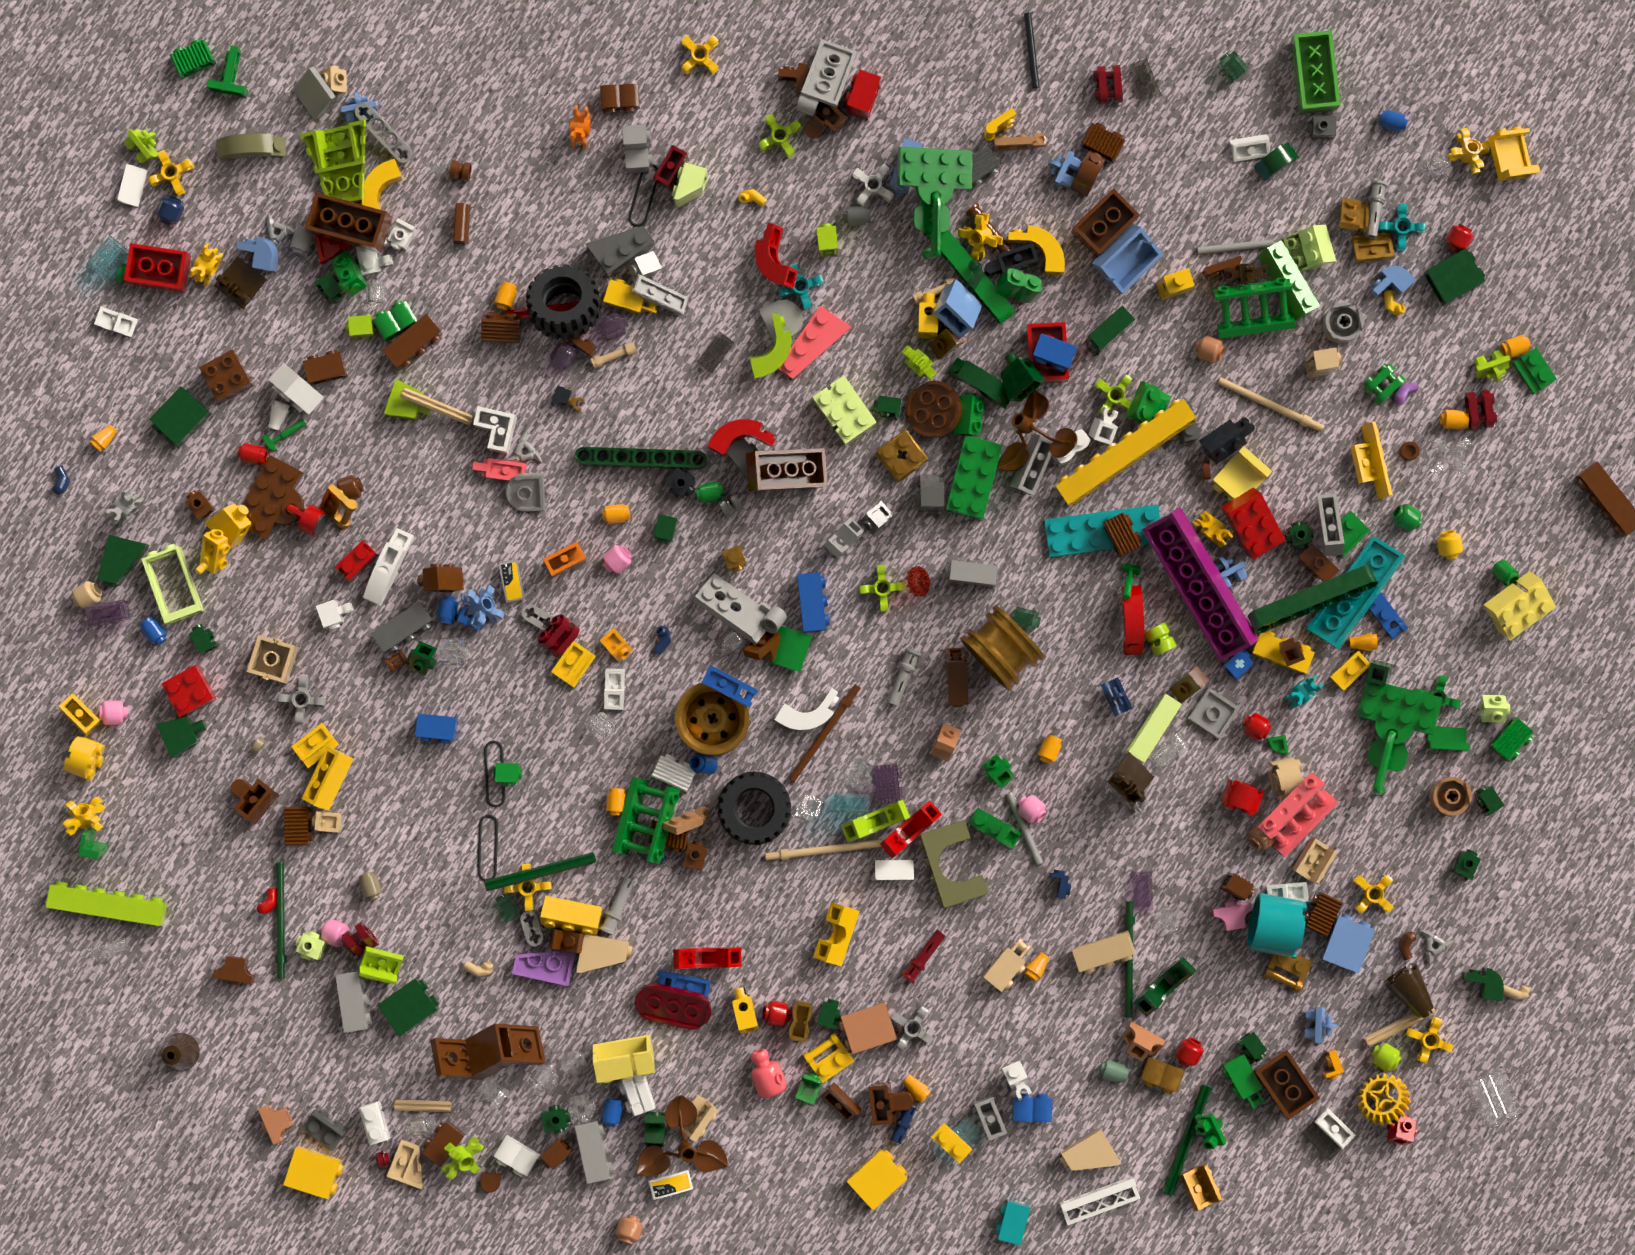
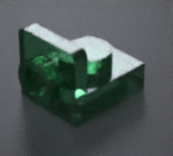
[493,893,523,924]

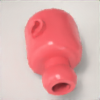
[751,1049,787,1098]

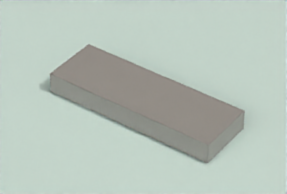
[631,274,689,316]

